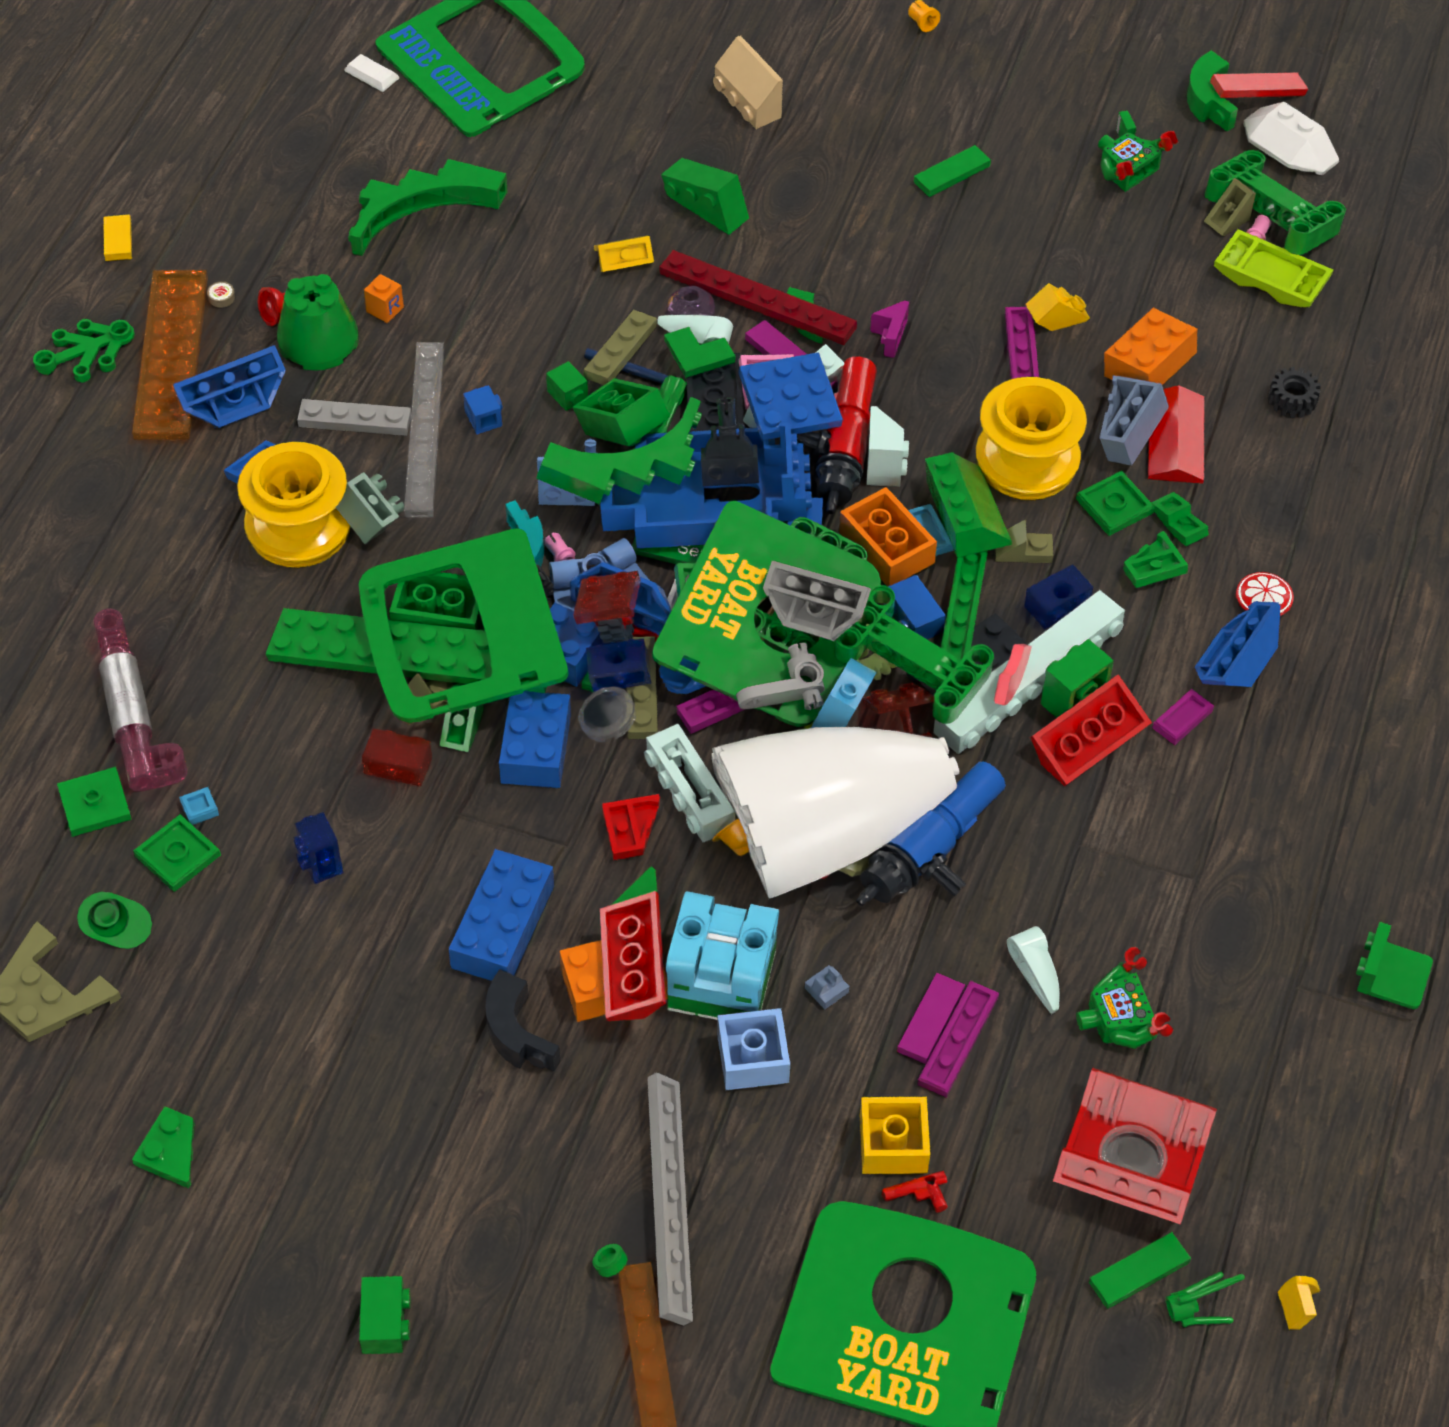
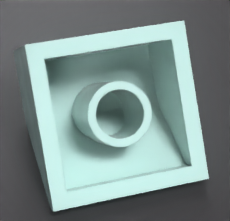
[867,406,909,487]

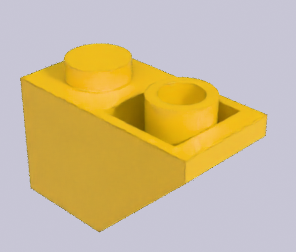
[1026,283,1090,331]

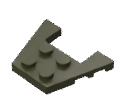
[0,921,121,1042]

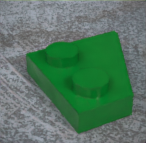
[1123,531,1188,588]

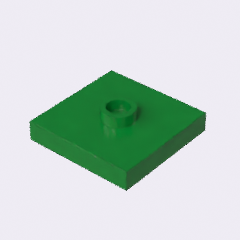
[57,767,132,837]

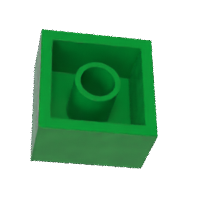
[1041,639,1114,718]

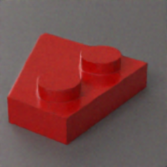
[602,794,660,860]

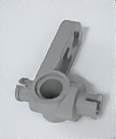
[736,643,825,710]

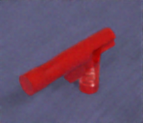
[881,1170,948,1212]

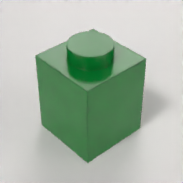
[546,361,588,411]

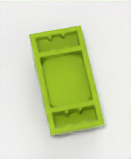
[1214,229,1333,307]

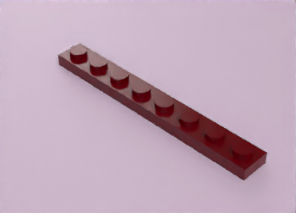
[659,250,857,345]

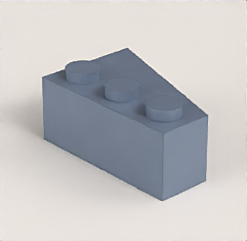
[1100,375,1169,466]

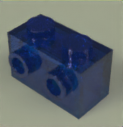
[293,812,343,884]

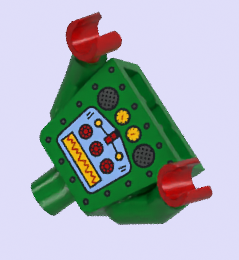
[1098,131,1178,192]
[1076,947,1173,1049]

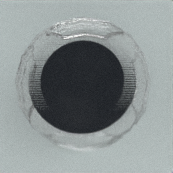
[578,687,636,742]

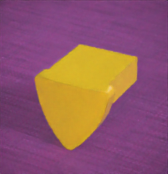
[1278,1276,1320,1330]

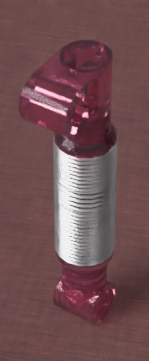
[94,609,188,791]

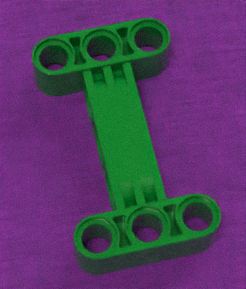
[1204,150,1346,255]
[754,517,867,654]
[835,585,994,724]

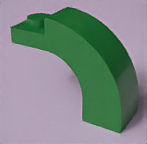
[1187,50,1238,132]

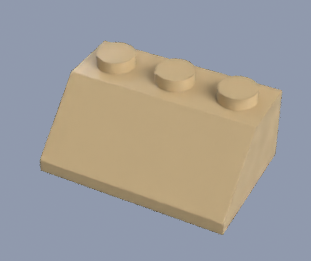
[713,35,783,129]

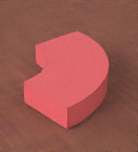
[994,644,1032,705]

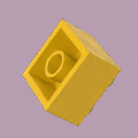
[860,1097,930,1174]

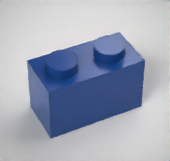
[884,575,946,640]

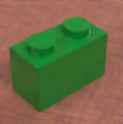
[359,1276,411,1354]

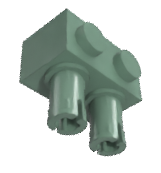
[336,472,404,544]

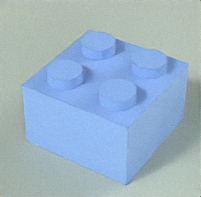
[717,1008,790,1090]

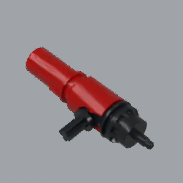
[797,356,877,514]

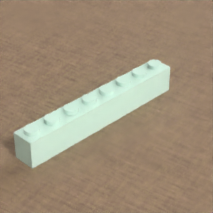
[933,590,1125,754]

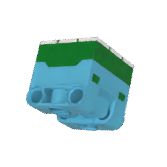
[666,891,779,1020]

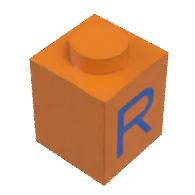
[364,274,404,323]

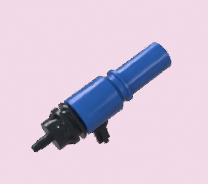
[856,761,1006,906]

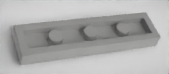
[297,399,412,436]

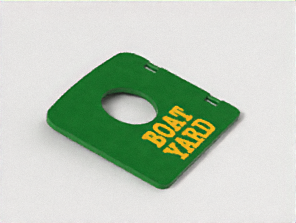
[652,501,881,727]
[770,1201,1036,1427]

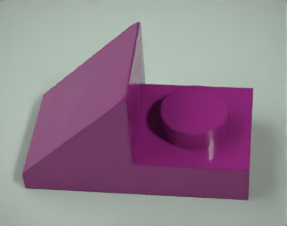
[870,301,909,358]

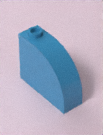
[811,658,877,728]

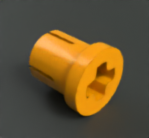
[908,0,940,32]

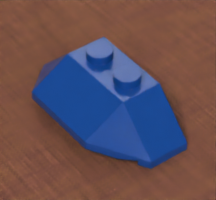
[172,345,286,428]
[570,562,672,635]
[1195,601,1281,687]

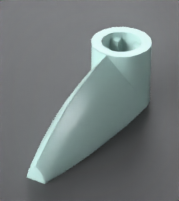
[658,315,733,344]
[1007,926,1059,1014]

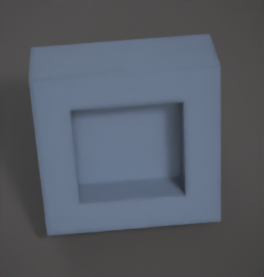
[805,965,849,1009]

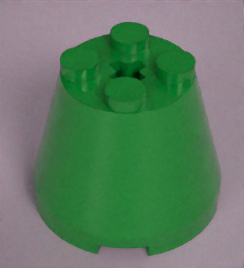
[277,274,359,370]

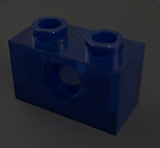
[1024,564,1094,629]
[586,638,652,693]

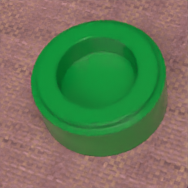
[593,1244,628,1277]

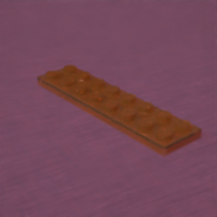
[132,270,208,440]

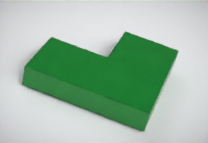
[664,327,736,378]

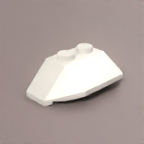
[1243,102,1339,175]

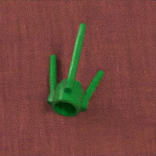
[1165,1272,1245,1328]

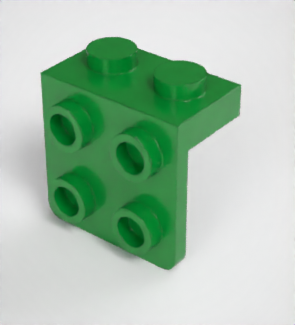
[1356,922,1433,1010]

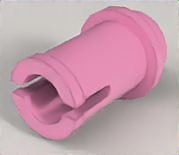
[1246,215,1271,240]
[544,533,575,562]

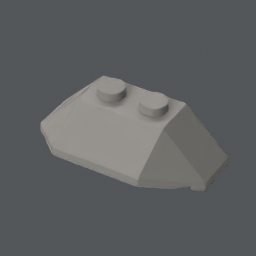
[763,561,871,641]

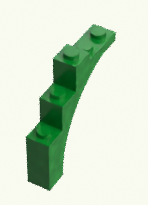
[348,159,508,256]
[536,397,702,504]

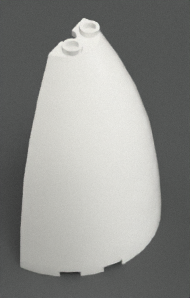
[712,727,959,899]

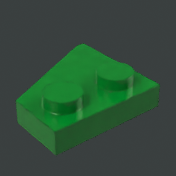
[132,1106,195,1189]

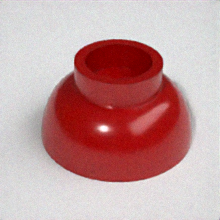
[258,287,285,326]

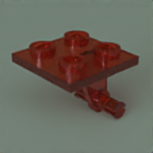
[863,683,934,738]

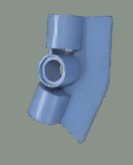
[549,538,649,613]

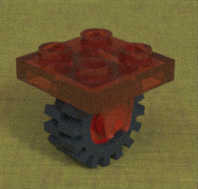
[573,571,641,646]

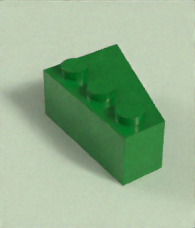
[661,158,749,235]

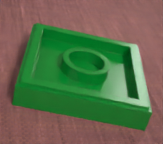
[1076,470,1155,536]
[133,814,221,892]

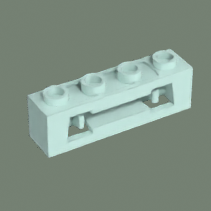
[644,724,735,842]

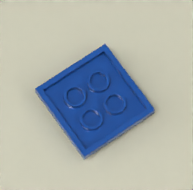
[738,352,843,440]

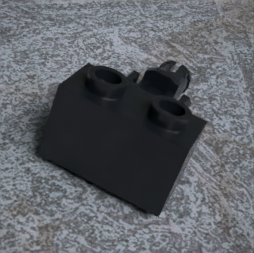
[701,397,759,487]

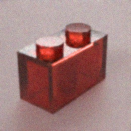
[362,728,432,787]

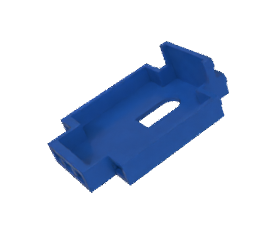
[601,422,812,548]

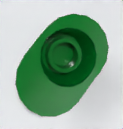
[77,892,152,949]

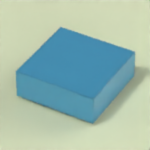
[179,787,219,825]

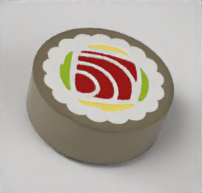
[207,282,235,308]

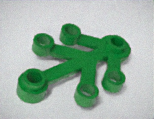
[33,319,135,382]

